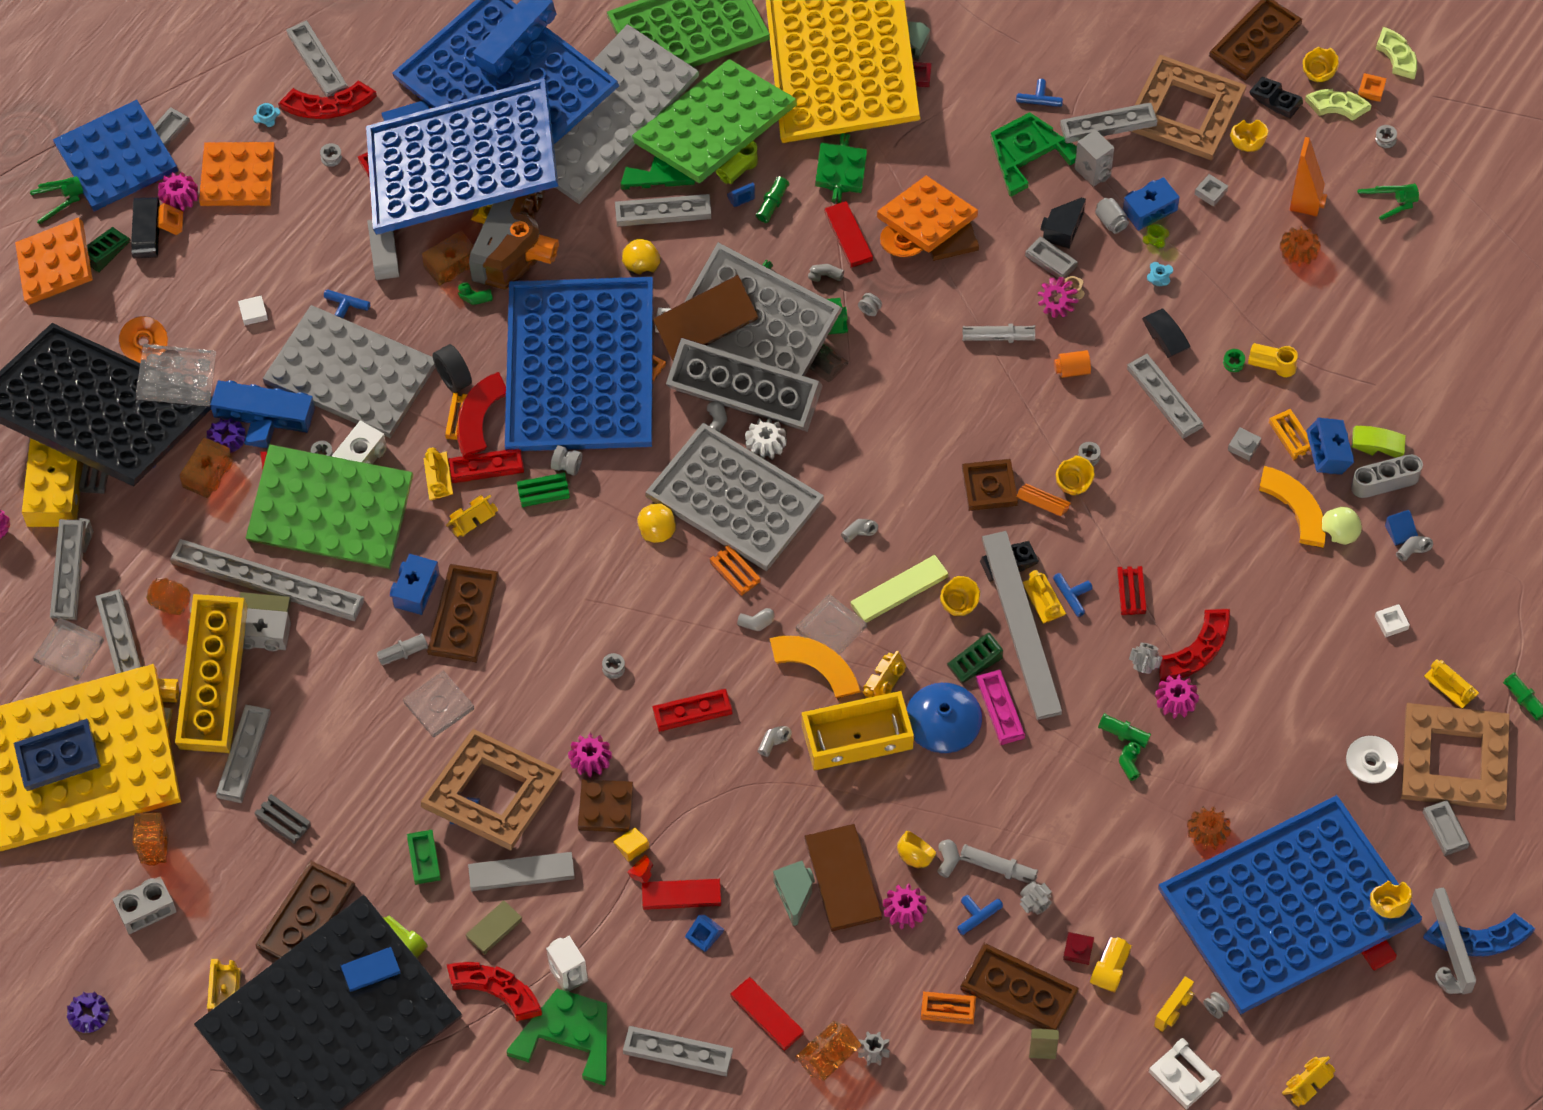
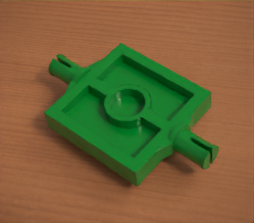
[815,133,867,204]

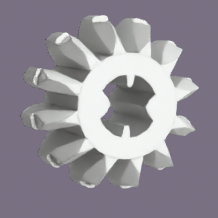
[745,418,787,460]

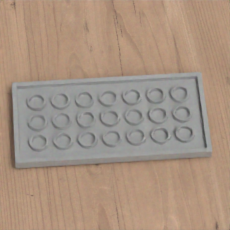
[554,24,699,204]

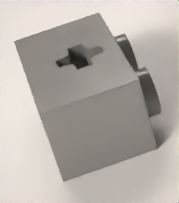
[1075,129,1114,187]
[243,608,291,651]

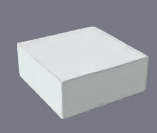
[238,295,268,326]
[1375,604,1410,637]

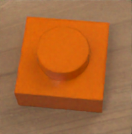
[1358,73,1387,102]
[157,203,183,235]

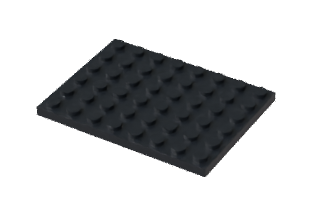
[0,323,213,487]
[194,894,462,1110]

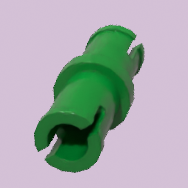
[756,177,790,223]
[1503,672,1543,721]
[1098,713,1151,749]

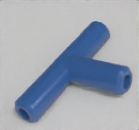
[1016,79,1063,107]
[324,289,371,318]
[1053,573,1093,617]
[957,895,1003,935]

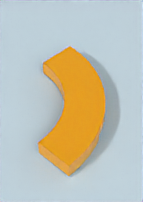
[1259,466,1326,548]
[770,636,861,699]

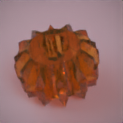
[1279,225,1321,267]
[146,578,191,615]
[1187,806,1231,851]

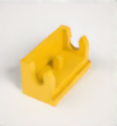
[207,959,241,1012]

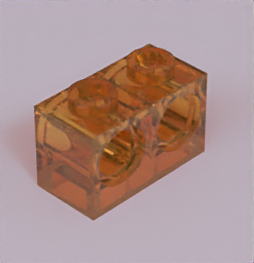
[132,813,169,866]
[795,1021,862,1081]

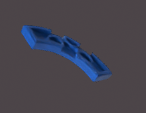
[1423,912,1535,956]

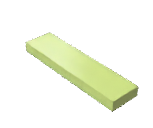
[851,555,948,624]

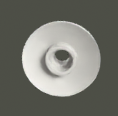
[1346,736,1398,783]

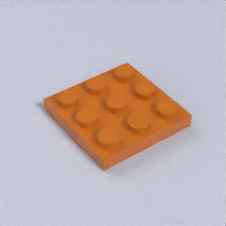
[199,142,275,206]
[877,175,978,253]
[15,217,93,305]

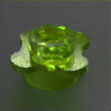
[1142,224,1170,249]

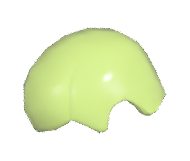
[1322,507,1362,545]

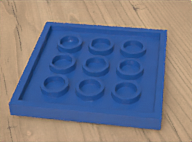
[53,100,178,212]

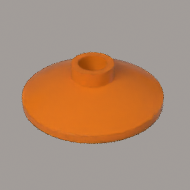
[880,226,923,257]
[119,316,168,364]

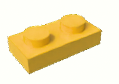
[1154,976,1195,1032]

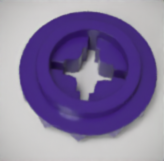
[206,417,246,454]
[67,992,110,1033]

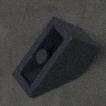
[1040,197,1086,249]

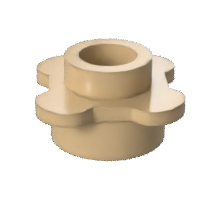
[1061,276,1085,299]

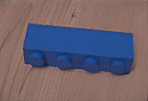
[473,0,557,78]
[210,380,315,433]

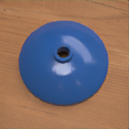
[907,682,982,753]

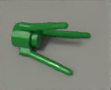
[30,176,83,224]
[1357,183,1419,220]

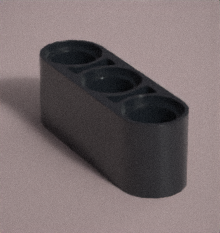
[131,197,160,259]

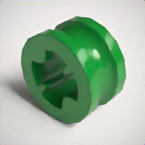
[1223,349,1246,372]

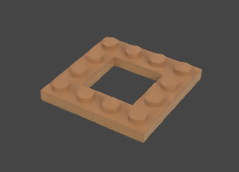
[1131,55,1247,161]
[1401,703,1509,810]
[421,729,562,850]

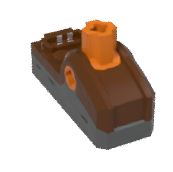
[469,190,559,290]

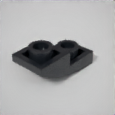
[1249,77,1303,119]
[1142,308,1191,358]
[980,541,1039,582]

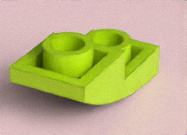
[1351,426,1406,458]

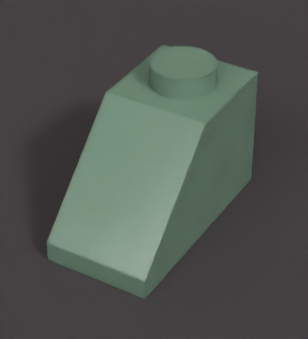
[773,861,815,926]

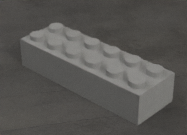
[666,338,823,432]

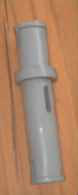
[963,324,1035,343]
[960,844,1039,884]

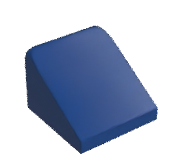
[727,183,755,207]
[244,420,275,449]
[1385,510,1418,546]
[685,915,725,952]

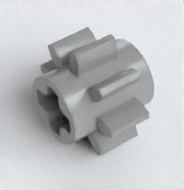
[1129,643,1163,674]
[1020,882,1052,915]
[858,1032,890,1066]

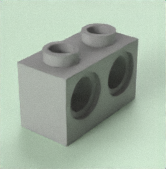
[113,876,177,935]

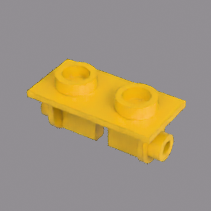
[423,447,453,501]
[446,495,498,537]
[1022,570,1066,624]
[863,651,907,698]
[1424,659,1479,709]
[1282,1056,1336,1107]

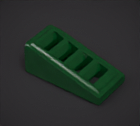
[87,227,131,273]
[947,633,1003,684]

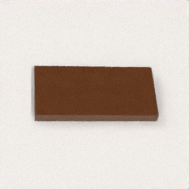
[1209,0,1302,81]
[653,275,759,361]
[427,564,499,663]
[804,824,882,932]
[255,860,356,959]
[960,942,1079,1031]

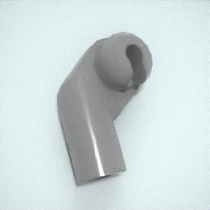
[808,264,845,282]
[707,402,727,432]
[841,519,879,543]
[1396,536,1433,561]
[737,608,775,631]
[757,726,792,757]
[937,839,960,878]
[1435,967,1462,994]

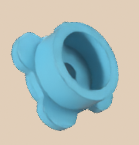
[253,103,280,127]
[1147,262,1173,286]

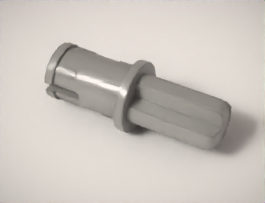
[377,633,428,665]

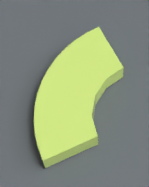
[1376,27,1417,79]
[1305,89,1371,121]

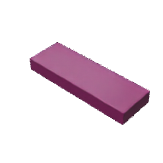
[976,670,1025,745]

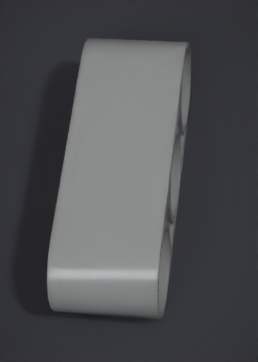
[367,220,399,280]
[1351,454,1423,498]

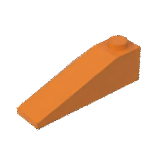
[1290,137,1327,216]

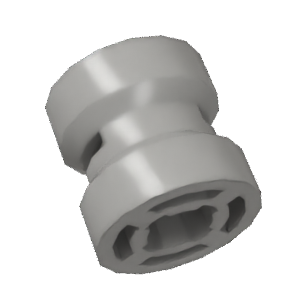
[551,445,583,476]

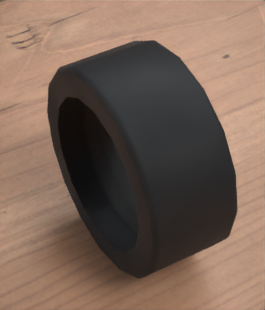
[433,344,472,393]

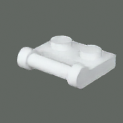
[1149,1038,1221,1110]

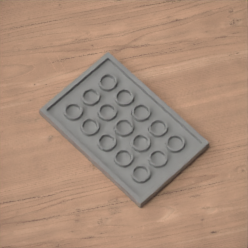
[684,242,842,376]
[263,305,435,438]
[645,423,824,571]

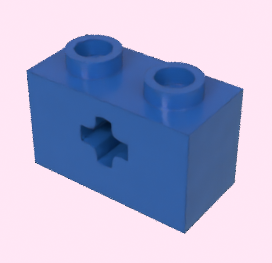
[1123,177,1180,231]
[1306,417,1354,475]
[390,554,440,615]

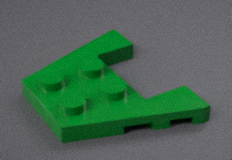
[990,112,1077,197]
[621,156,696,190]
[506,988,608,1086]

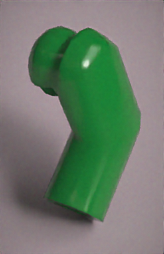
[458,283,493,305]
[1119,742,1141,781]

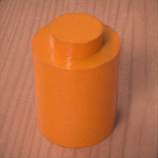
[1054,350,1091,378]

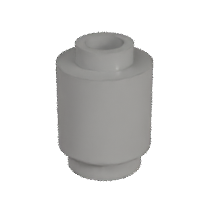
[1095,198,1129,234]

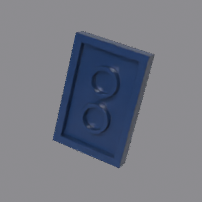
[13,719,101,791]

